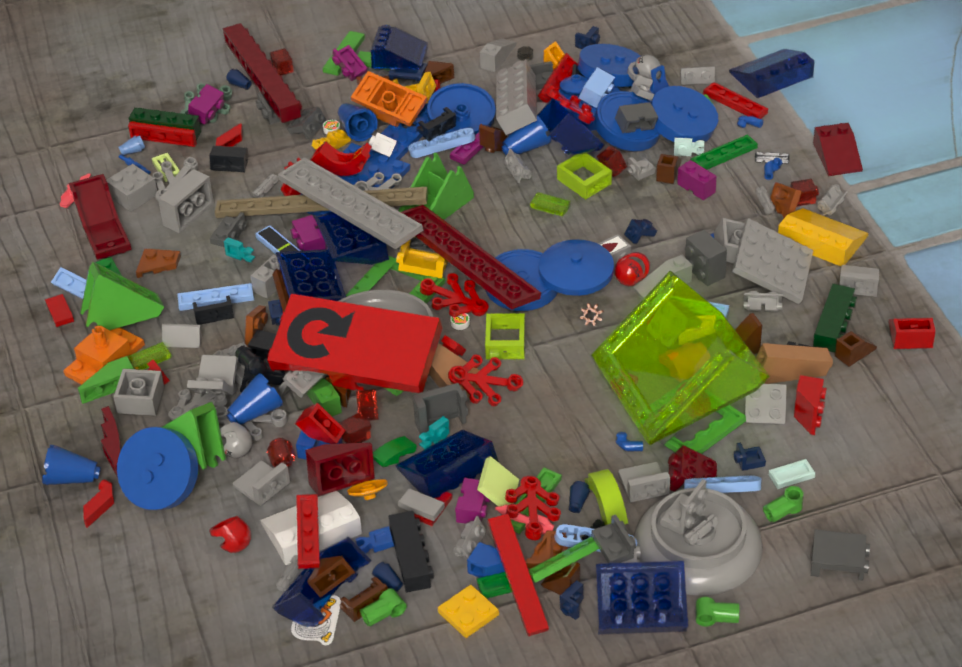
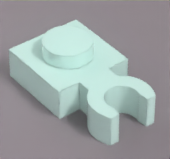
[674,138,704,156]

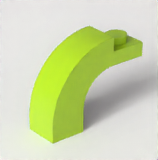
[584,469,628,526]

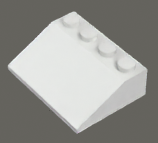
[260,491,362,565]

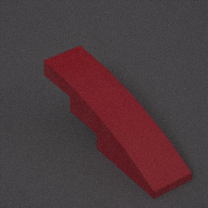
[101,406,122,478]

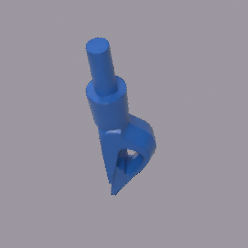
[119,154,151,174]

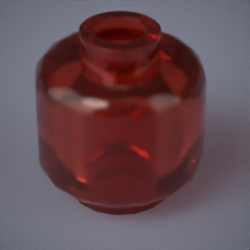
[267,438,296,468]

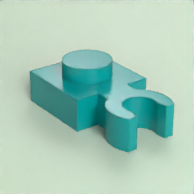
[224,237,255,262]
[419,416,450,449]

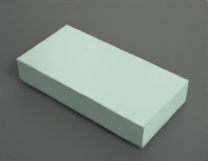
[769,459,815,489]

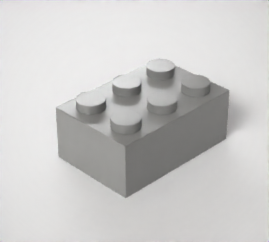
[158,169,214,233]

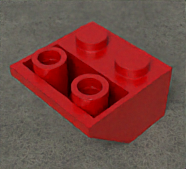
[888,318,936,349]
[794,375,827,435]

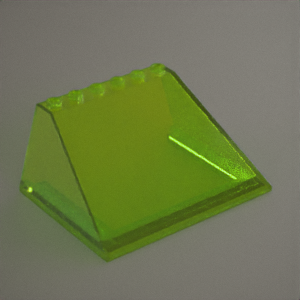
[592,271,770,445]

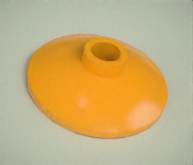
[347,479,388,500]

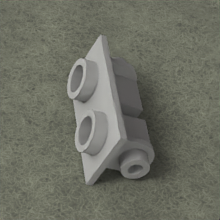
[680,66,715,85]
[504,149,532,183]
[818,184,848,216]
[743,291,783,312]
[453,516,486,559]

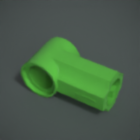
[763,486,803,522]
[360,589,407,626]
[696,597,739,626]

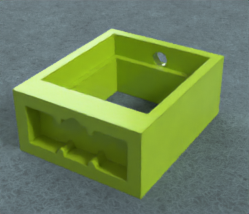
[557,151,612,200]
[485,313,525,360]

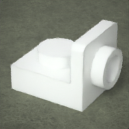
[368,133,397,157]

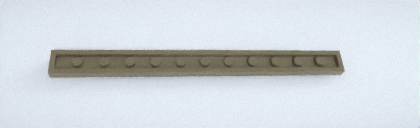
[215,187,428,218]

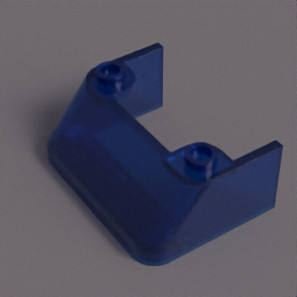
[537,98,605,155]
[272,536,372,628]

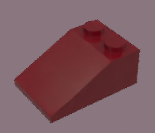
[813,123,863,176]
[306,443,375,496]

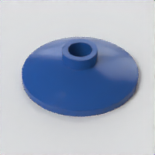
[560,74,589,94]

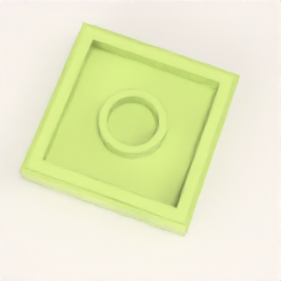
[477,456,519,506]

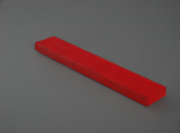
[488,514,549,636]

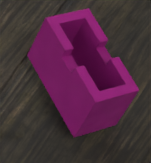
[188,84,225,125]
[677,160,717,201]
[290,215,326,256]
[455,478,491,524]

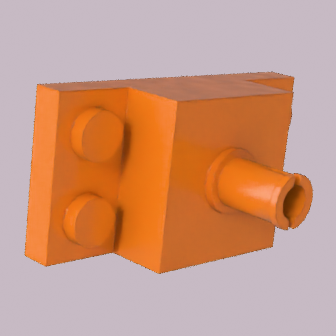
[351,71,428,127]
[63,326,145,385]

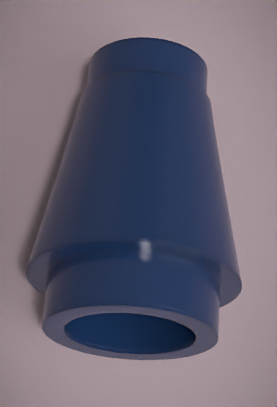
[226,69,252,90]
[569,481,590,513]
[372,562,403,592]

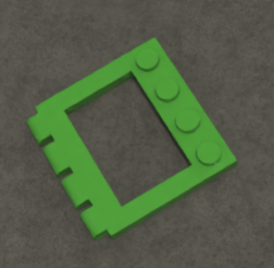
[344,256,445,304]
[635,381,746,454]

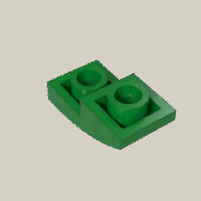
[373,436,417,467]

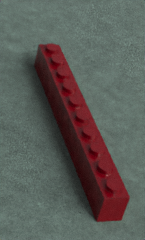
[223,23,302,123]

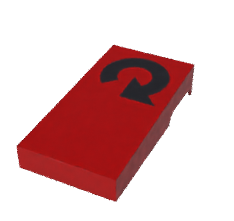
[267,294,443,393]

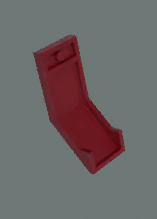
[69,174,132,260]

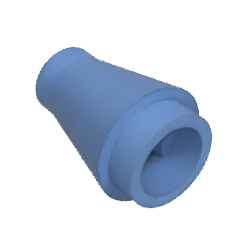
[118,135,145,155]

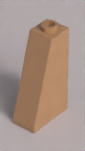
[429,343,480,398]
[750,343,833,384]

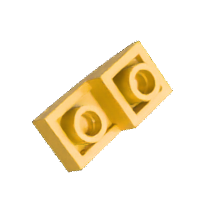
[312,129,351,150]

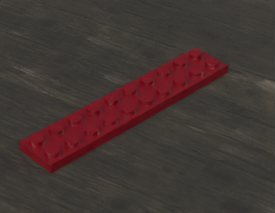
[401,205,541,310]

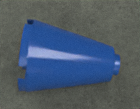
[338,103,378,142]
[501,116,551,156]
[226,373,283,425]
[42,444,101,485]

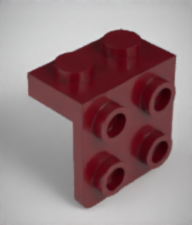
[668,445,717,492]

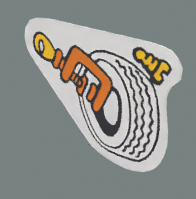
[291,595,341,646]

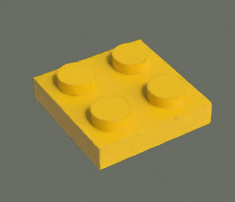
[438,584,499,638]

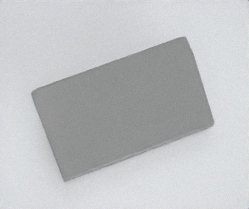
[162,324,202,348]

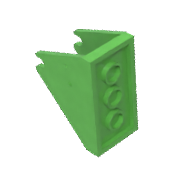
[398,152,474,220]
[80,262,164,330]
[162,402,226,474]

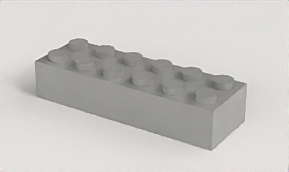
[496,60,537,135]

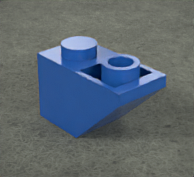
[467,542,505,578]

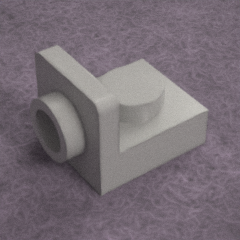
[631,74,654,101]
[627,157,656,180]

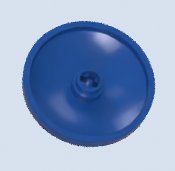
[427,83,496,135]
[539,239,614,296]

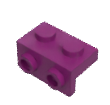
[332,45,368,82]

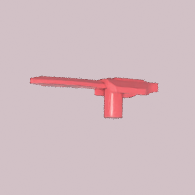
[60,173,91,208]
[495,504,555,535]

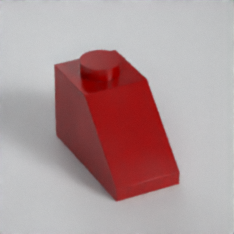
[295,403,345,444]

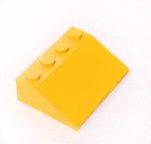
[778,208,869,266]

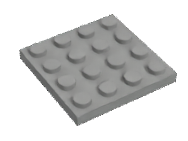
[732,218,813,304]

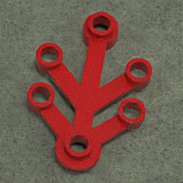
[544,84,595,124]
[420,273,489,317]
[448,354,523,406]
[505,476,561,540]

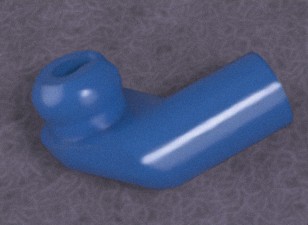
[737,116,763,128]
[764,158,782,180]
[615,432,643,451]

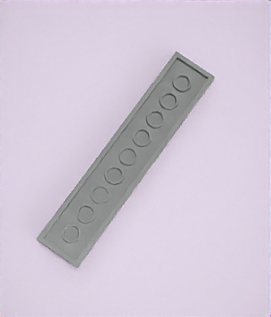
[277,157,423,249]

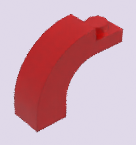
[310,141,372,176]

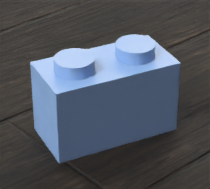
[579,67,615,108]

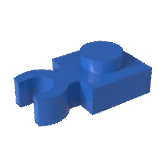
[355,526,395,554]

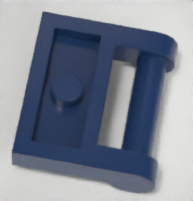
[389,61,428,82]

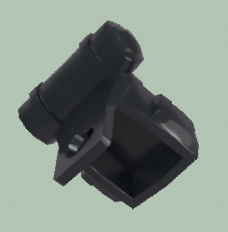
[235,345,286,393]

